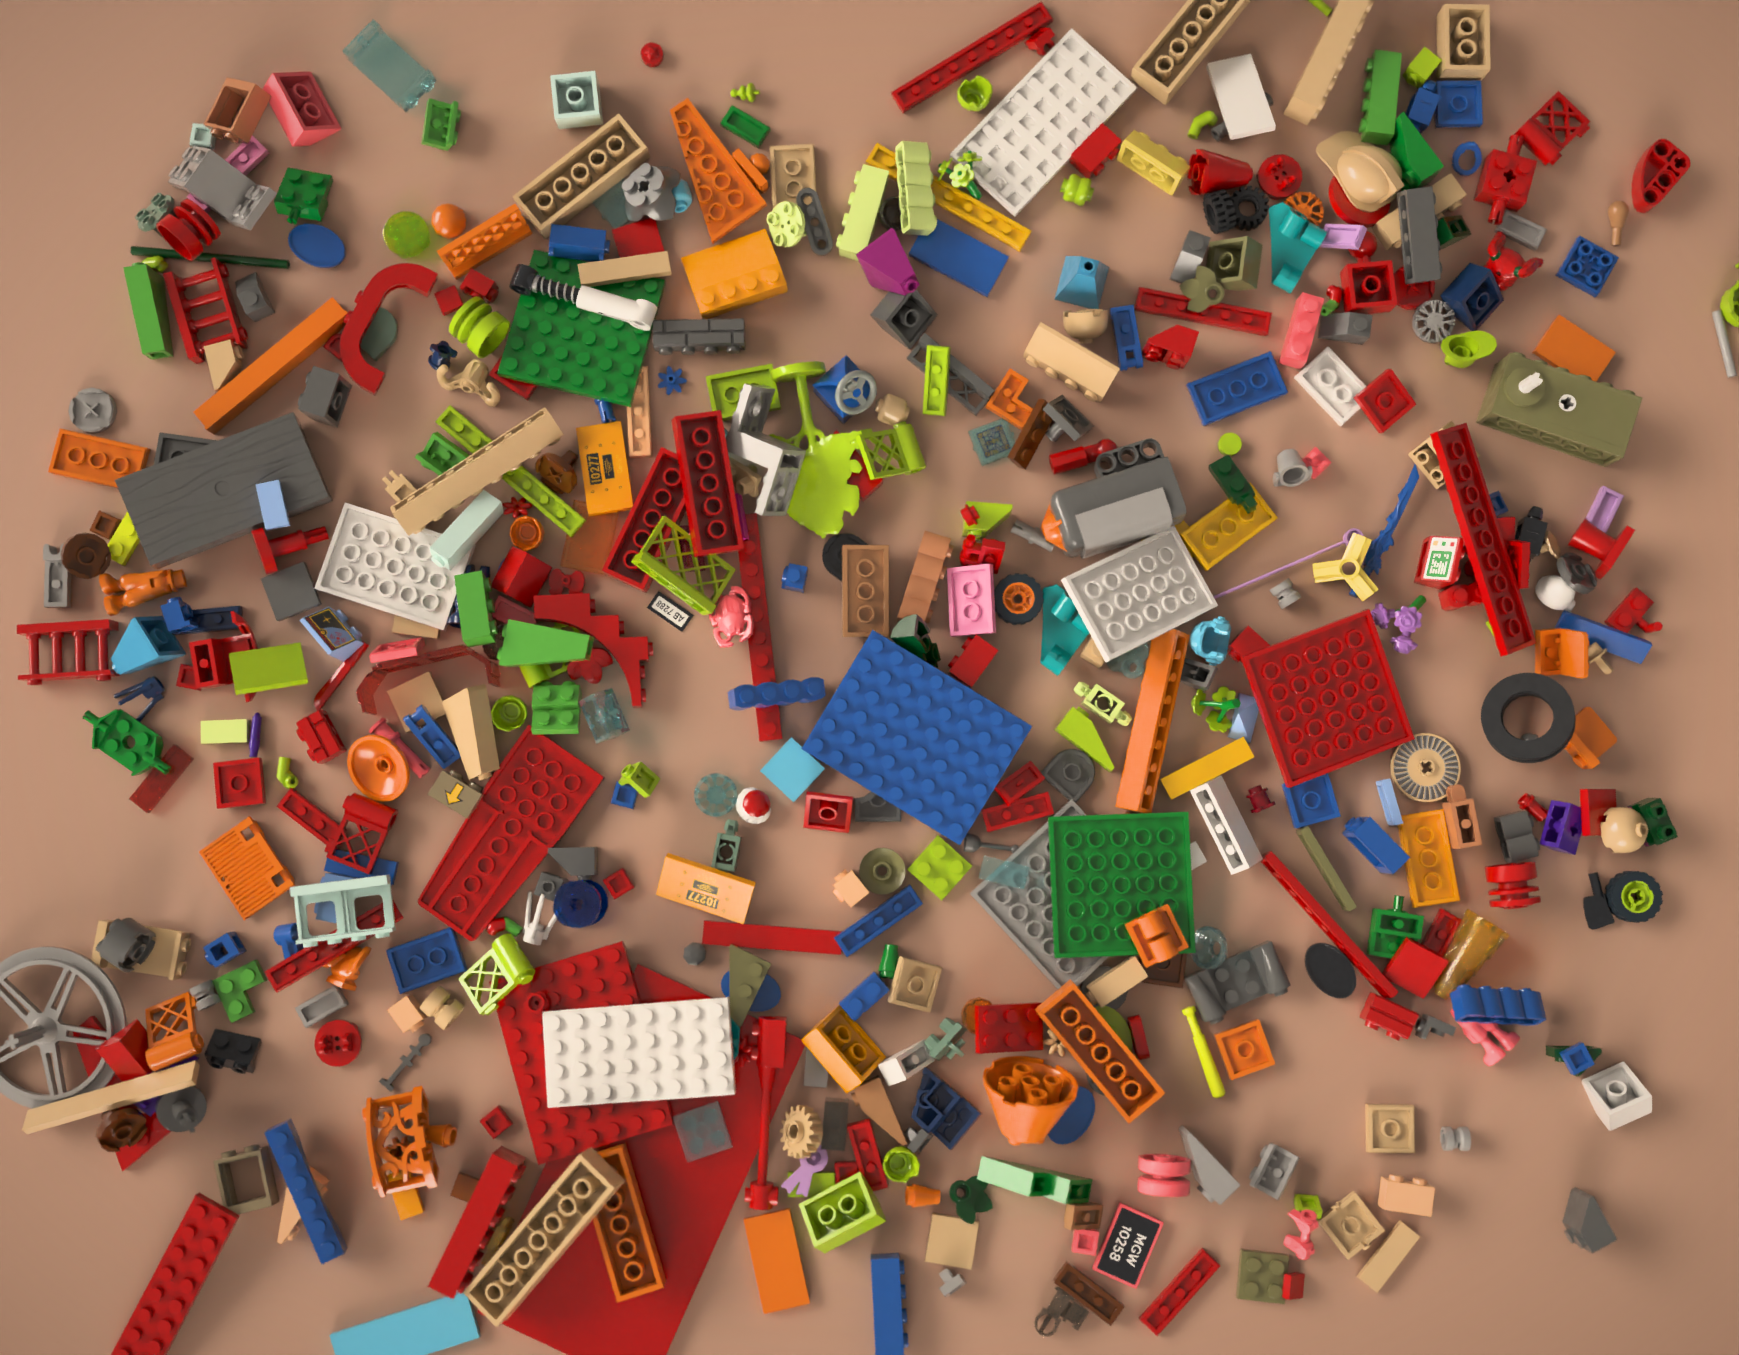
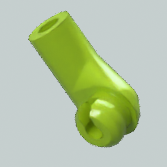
[1187,111,1218,139]
[141,256,168,272]
[277,757,298,789]

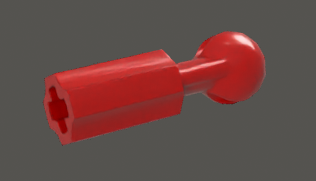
[1049,439,1117,475]

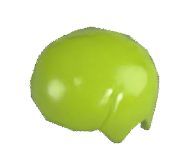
[957,75,993,111]
[491,695,527,732]
[882,1146,920,1183]

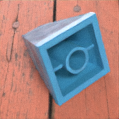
[1054,256,1109,309]
[111,616,186,675]

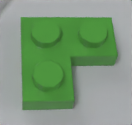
[212,959,267,1023]

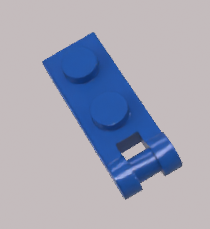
[1110,305,1143,371]
[403,704,461,769]

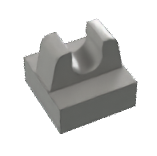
[939,1268,967,1297]

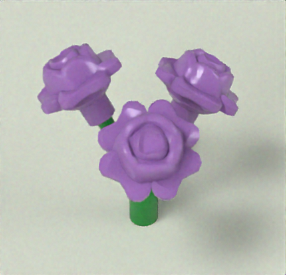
[1371,595,1426,654]

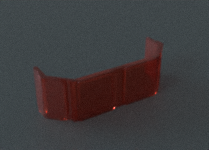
[356,645,500,715]

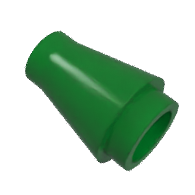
[878,944,899,979]

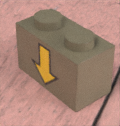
[428,769,483,818]

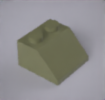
[1206,236,1263,291]

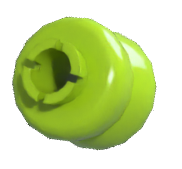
[1060,174,1094,206]

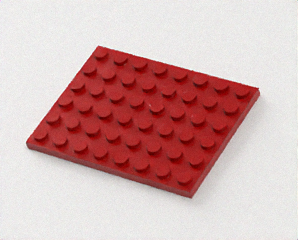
[489,941,675,1165]

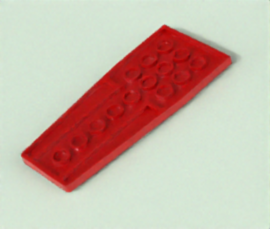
[418,725,605,941]

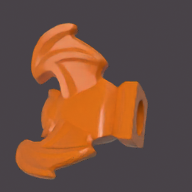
[323,946,371,991]

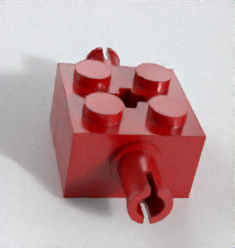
[1474,135,1537,225]

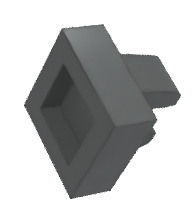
[904,1127,934,1154]

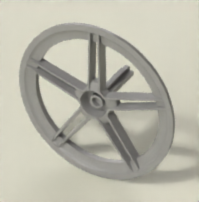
[0,947,127,1109]

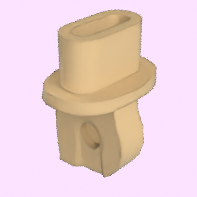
[1588,642,1614,675]

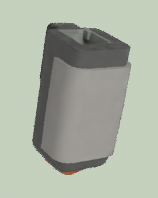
[1041,438,1187,559]

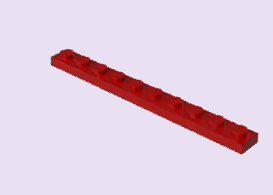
[738,513,783,742]

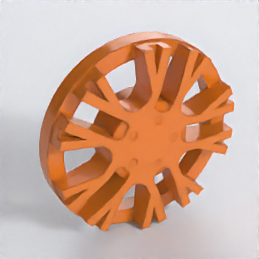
[1284,192,1324,227]

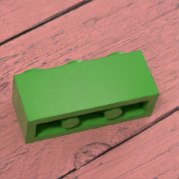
[454,570,498,648]

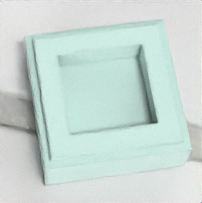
[189,123,216,150]

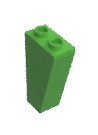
[124,262,173,359]
[497,619,595,667]

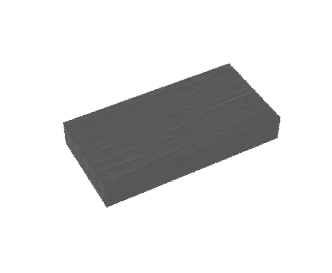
[115,412,333,569]

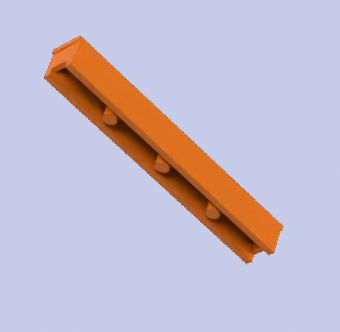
[193,297,348,435]

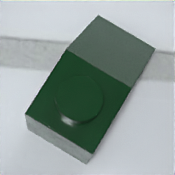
[1436,215,1472,250]

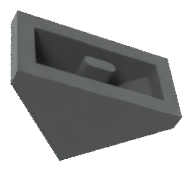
[1180,658,1218,692]

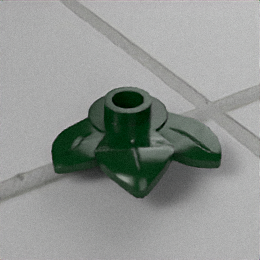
[949,1176,993,1224]

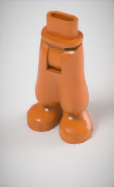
[99,569,187,616]

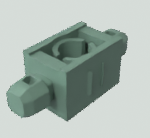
[711,819,742,873]

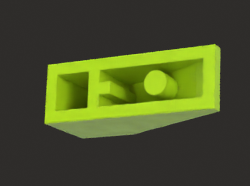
[1054,707,1115,772]

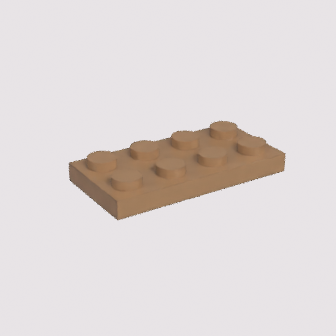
[842,545,889,637]

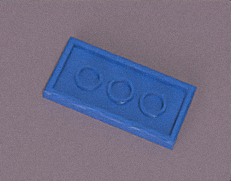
[908,219,1009,297]
[1186,351,1288,426]

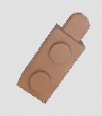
[1442,784,1482,849]

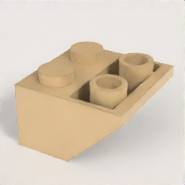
[1408,421,1480,489]

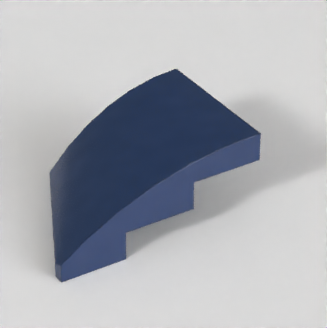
[911,1067,982,1150]

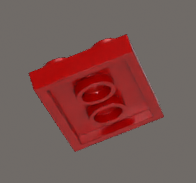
[975,1002,1043,1054]

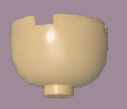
[1063,309,1108,344]
[1600,807,1648,853]

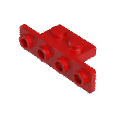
[1497,516,1530,589]

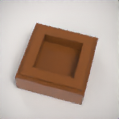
[89,510,122,540]
[450,1172,479,1202]

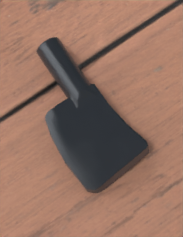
[1583,872,1615,930]

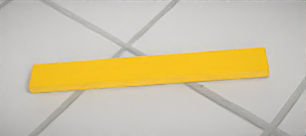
[866,143,1032,252]

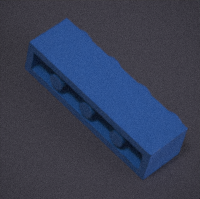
[871,1253,909,1355]

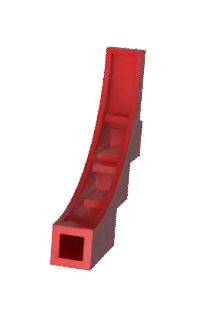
[533,593,653,708]

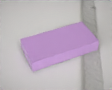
[1320,224,1367,250]
[1586,486,1624,533]

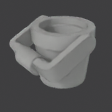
[1272,449,1313,487]

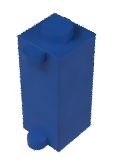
[549,224,610,262]

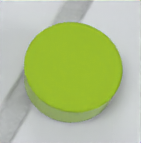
[1218,433,1242,456]

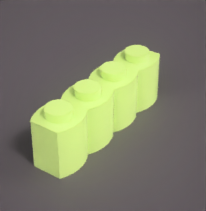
[895,141,937,236]

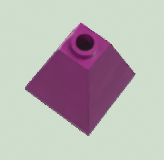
[856,228,920,296]

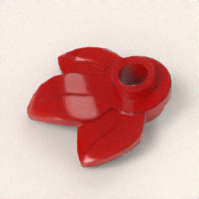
[567,647,613,684]

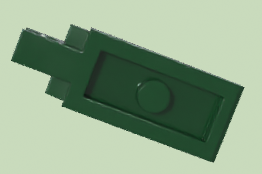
[1208,455,1257,514]

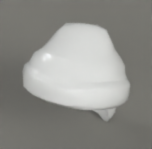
[1535,575,1576,613]

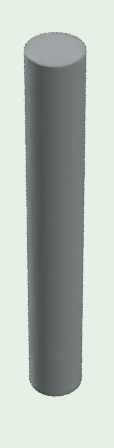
[1712,310,1737,378]

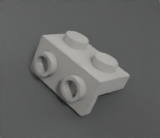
[1249,1143,1300,1200]

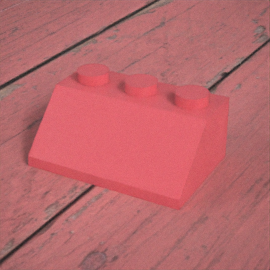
[263,71,341,147]

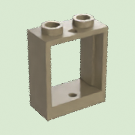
[214,1144,279,1214]

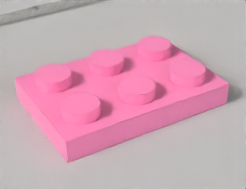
[947,564,996,637]

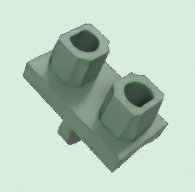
[924,1017,967,1061]

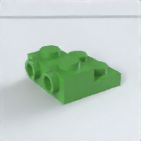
[531,681,582,735]

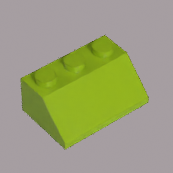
[799,1172,886,1253]

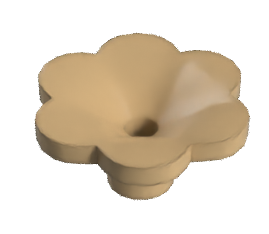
[1540,531,1560,559]

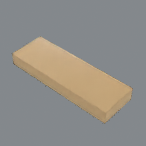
[1357,1220,1420,1293]

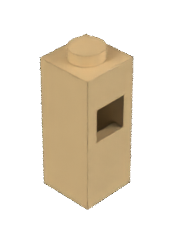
[1086,955,1148,1008]

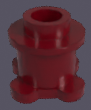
[1246,785,1276,813]

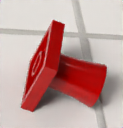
[1567,518,1635,579]

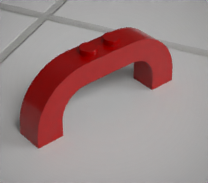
[340,263,438,396]

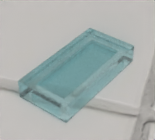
[978,856,1029,890]

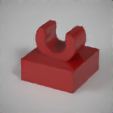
[1025,28,1055,56]

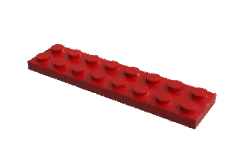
[111,1192,240,1355]

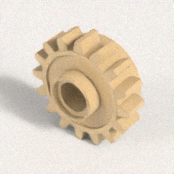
[779,1105,823,1159]

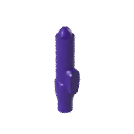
[249,712,262,758]

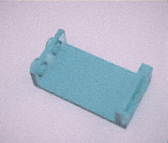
[342,19,436,112]

